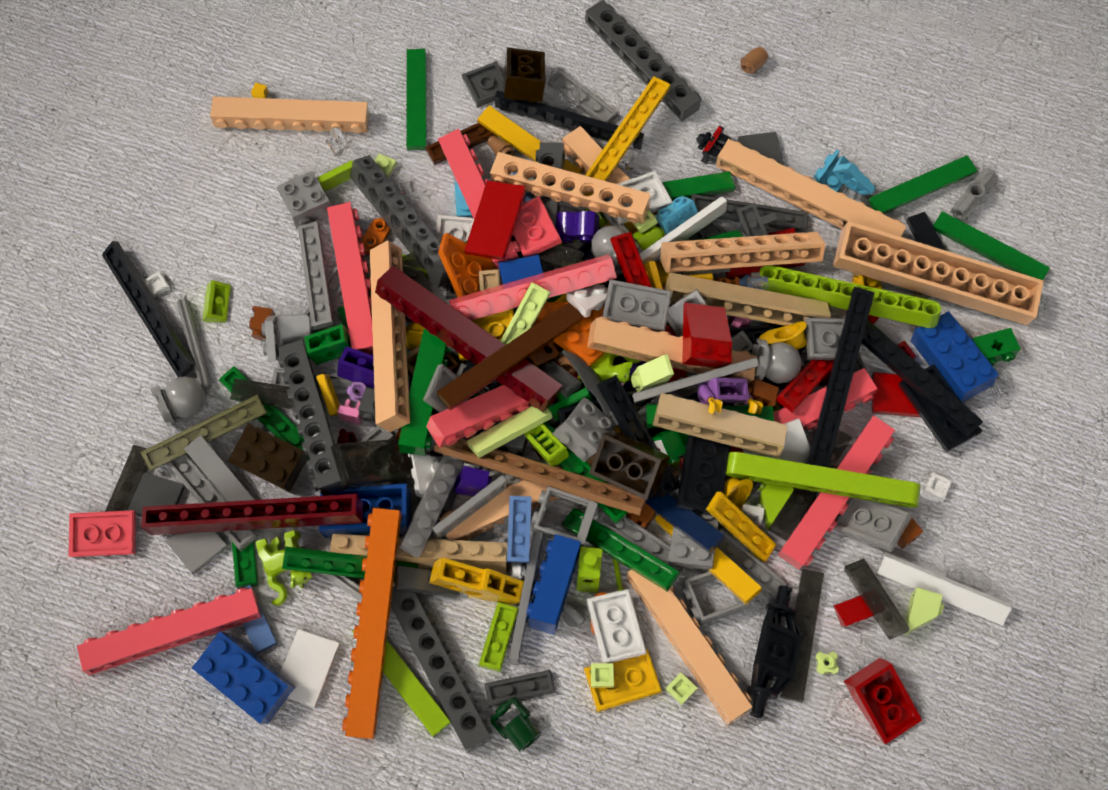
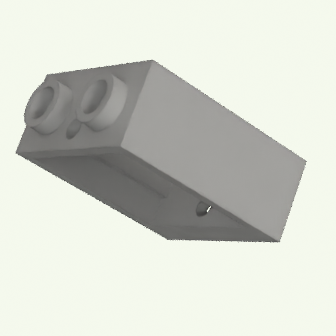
[531,486,598,546]
[682,571,751,626]

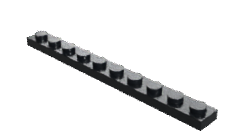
[806,286,875,468]

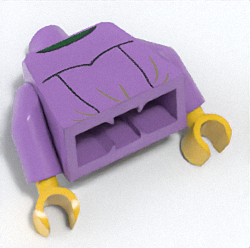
[697,378,763,415]

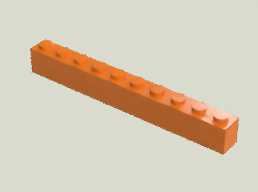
[342,508,402,739]

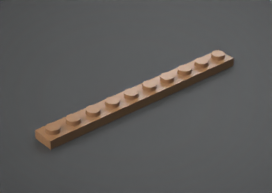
[434,438,646,516]

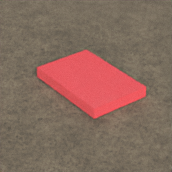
[513,196,562,258]
[69,510,136,557]

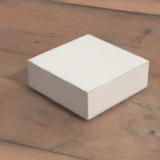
[143,271,171,298]
[923,472,952,501]

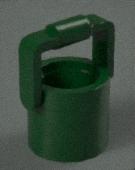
[491,697,542,752]

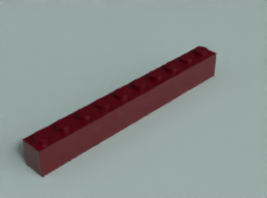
[375,266,562,413]
[141,494,363,535]

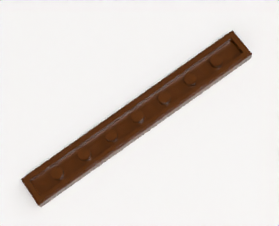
[437,303,583,411]

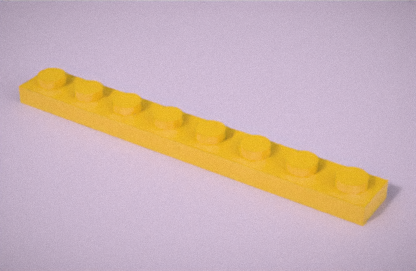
[585,76,670,196]

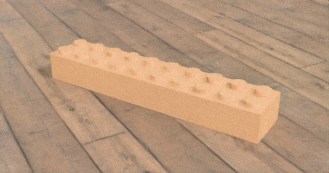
[833,221,1044,325]

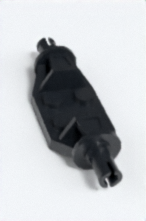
[746,585,803,719]

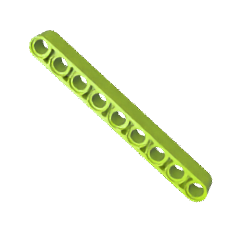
[759,265,941,328]
[726,452,921,508]

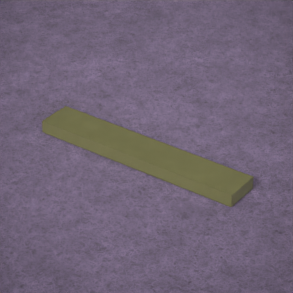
[141,394,267,471]

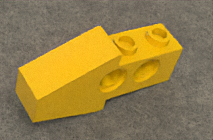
[429,557,524,605]

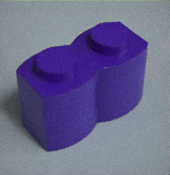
[556,211,599,244]
[454,465,492,497]

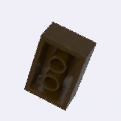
[504,47,546,102]
[228,423,309,493]
[589,430,670,500]

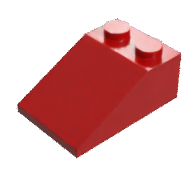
[682,302,732,369]
[843,658,922,745]

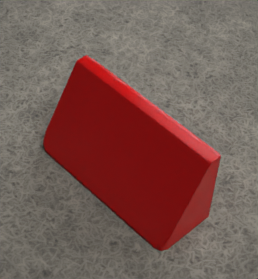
[833,591,885,626]

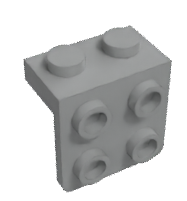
[277,171,331,229]
[261,314,311,362]
[552,398,615,462]

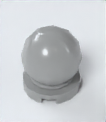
[591,226,643,277]
[751,339,801,384]
[150,376,206,427]

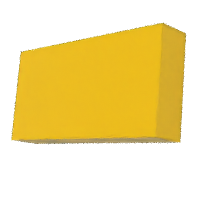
[316,374,340,416]

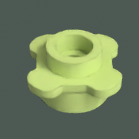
[815,652,839,674]

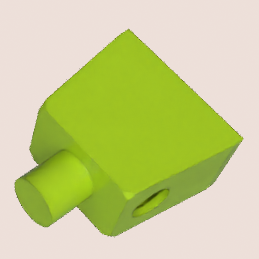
[576,547,603,593]

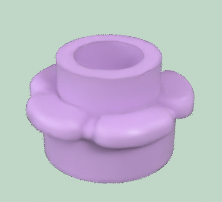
[347,382,367,402]

